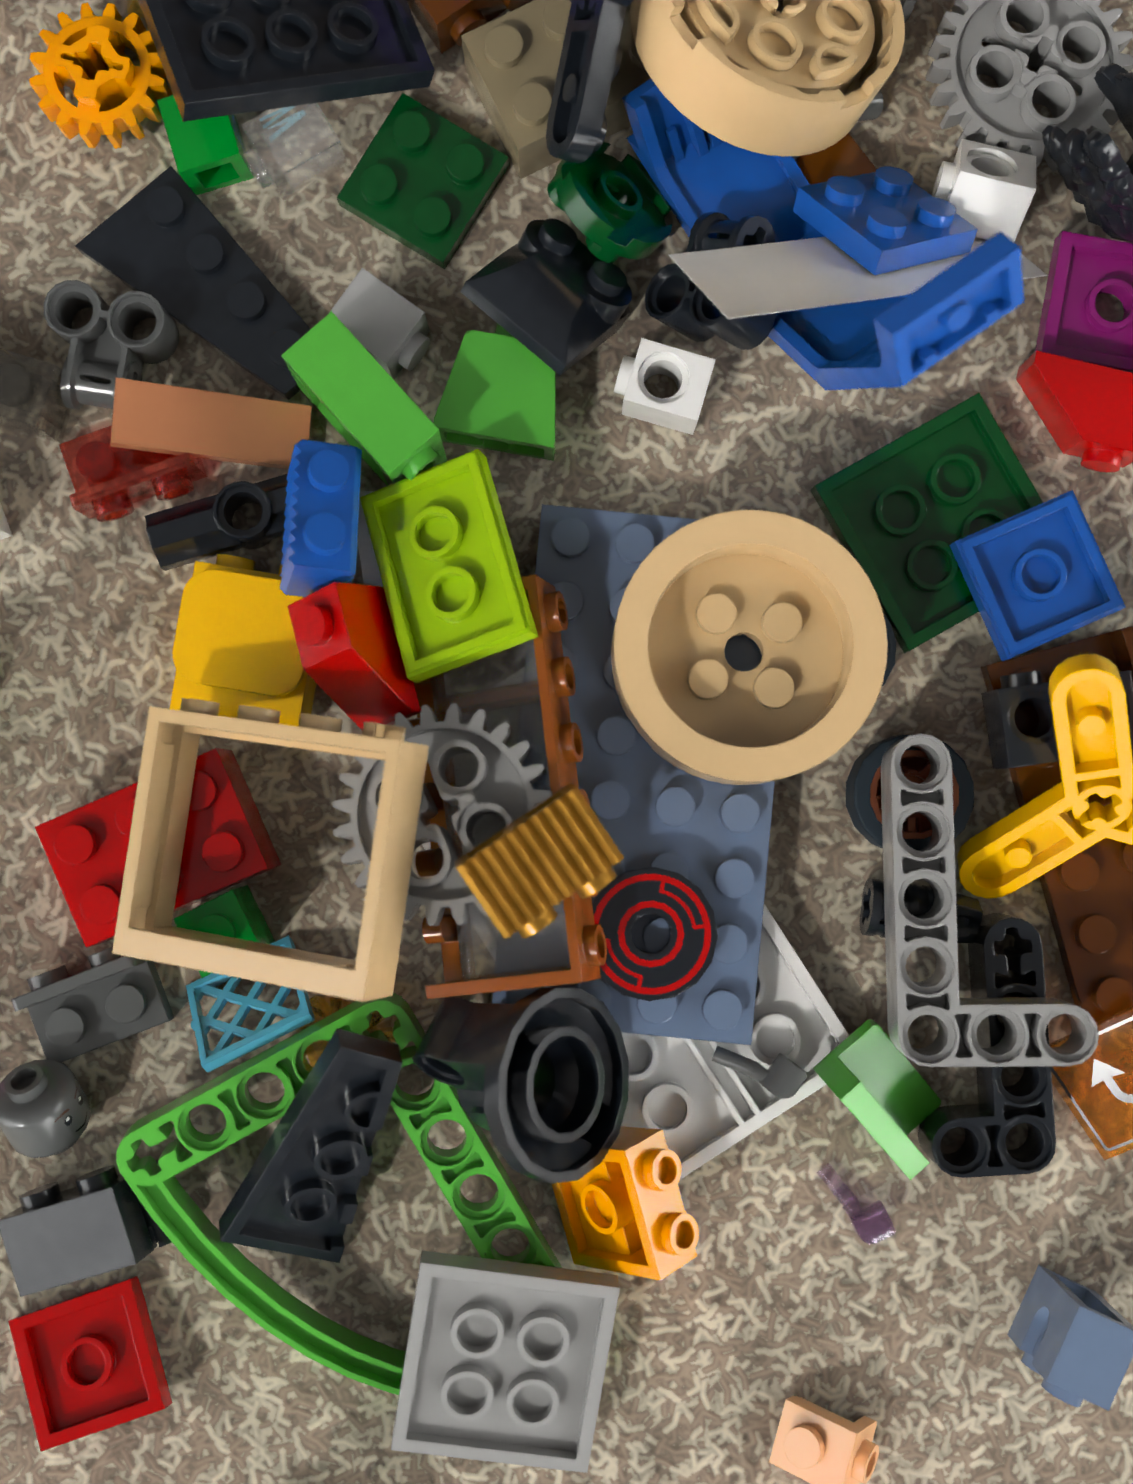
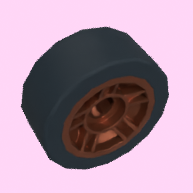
[846,734,974,850]

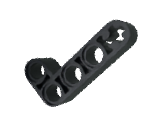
[918,913,1056,1178]

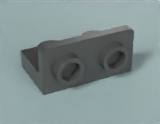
[11,947,174,1062]

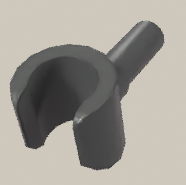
[712,1046,807,1099]

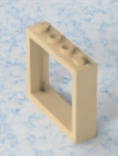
[112,698,429,1002]

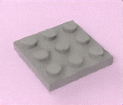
[391,1250,620,1473]

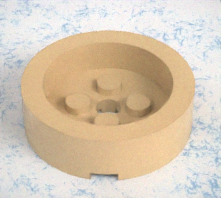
[630,0,905,157]
[611,510,888,785]

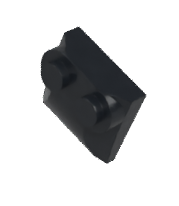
[461,219,632,375]

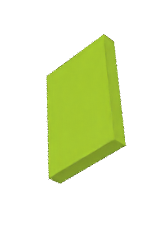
[360,449,538,683]

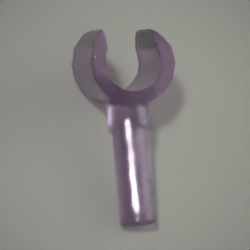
[817,1163,896,1244]

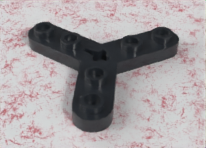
[546,0,633,164]

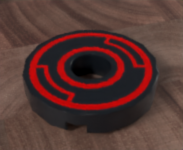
[592,867,718,1001]

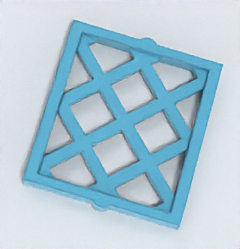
[186,935,315,1073]

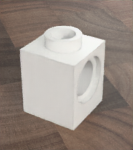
[932,139,1036,242]
[614,338,716,435]

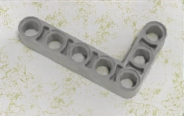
[880,733,1099,1067]

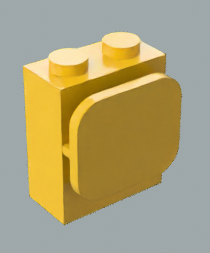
[170,554,316,727]

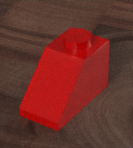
[1016,350,1133,472]
[287,582,421,731]

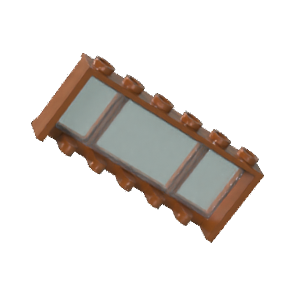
[409,574,607,999]

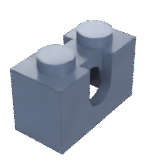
[1007,1265,1133,1411]

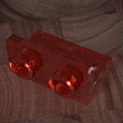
[59,426,208,522]

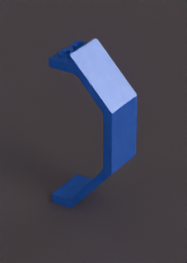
[622,78,1024,391]

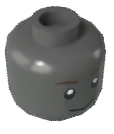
[0,1059,91,1158]

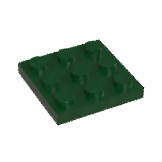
[810,393,1043,653]

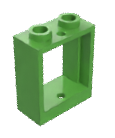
[281,311,447,486]

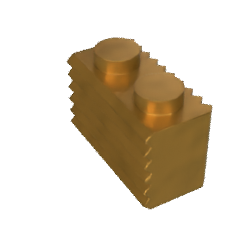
[454,783,624,939]

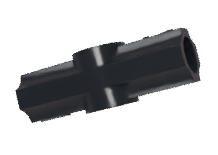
[145,474,288,571]

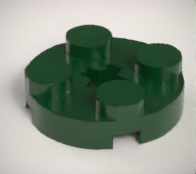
[547,142,672,263]

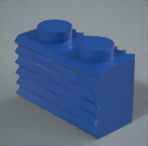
[279,439,362,597]

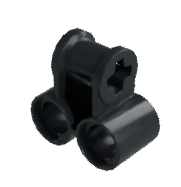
[645,212,776,350]

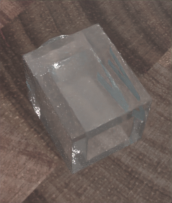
[241,103,348,203]

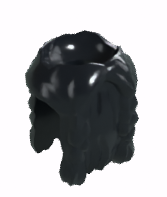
[1042,63,1133,243]

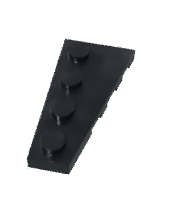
[219,1028,403,1263]

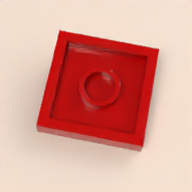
[8,1276,172,1452]

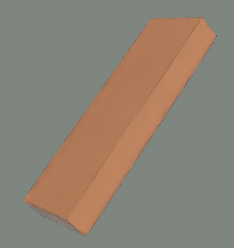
[110,377,312,470]

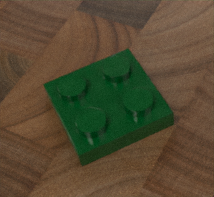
[337,92,510,270]

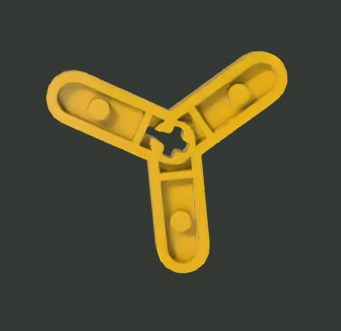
[957,654,1133,899]

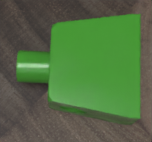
[433,323,556,461]

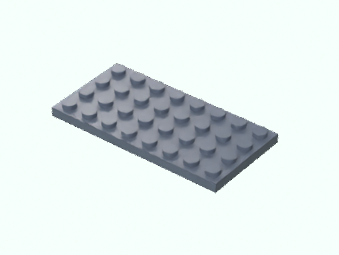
[492,504,775,1045]

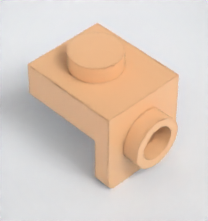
[769,1395,879,1484]

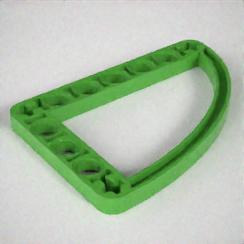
[116,992,562,1395]

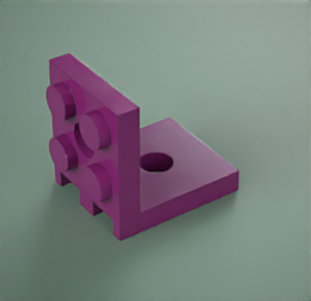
[1035,231,1133,373]

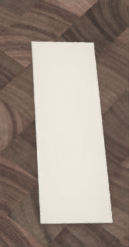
[669,237,1047,319]

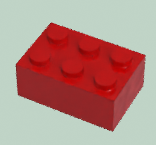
[35,748,281,948]

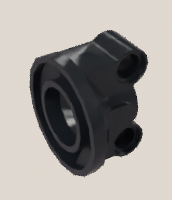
[413,988,629,1184]

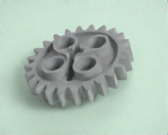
[926,0,1133,172]
[332,703,553,926]

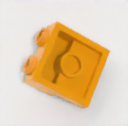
[552,1126,699,1280]

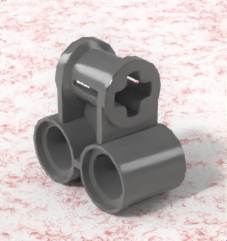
[43,280,179,410]

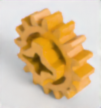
[29,3,172,149]

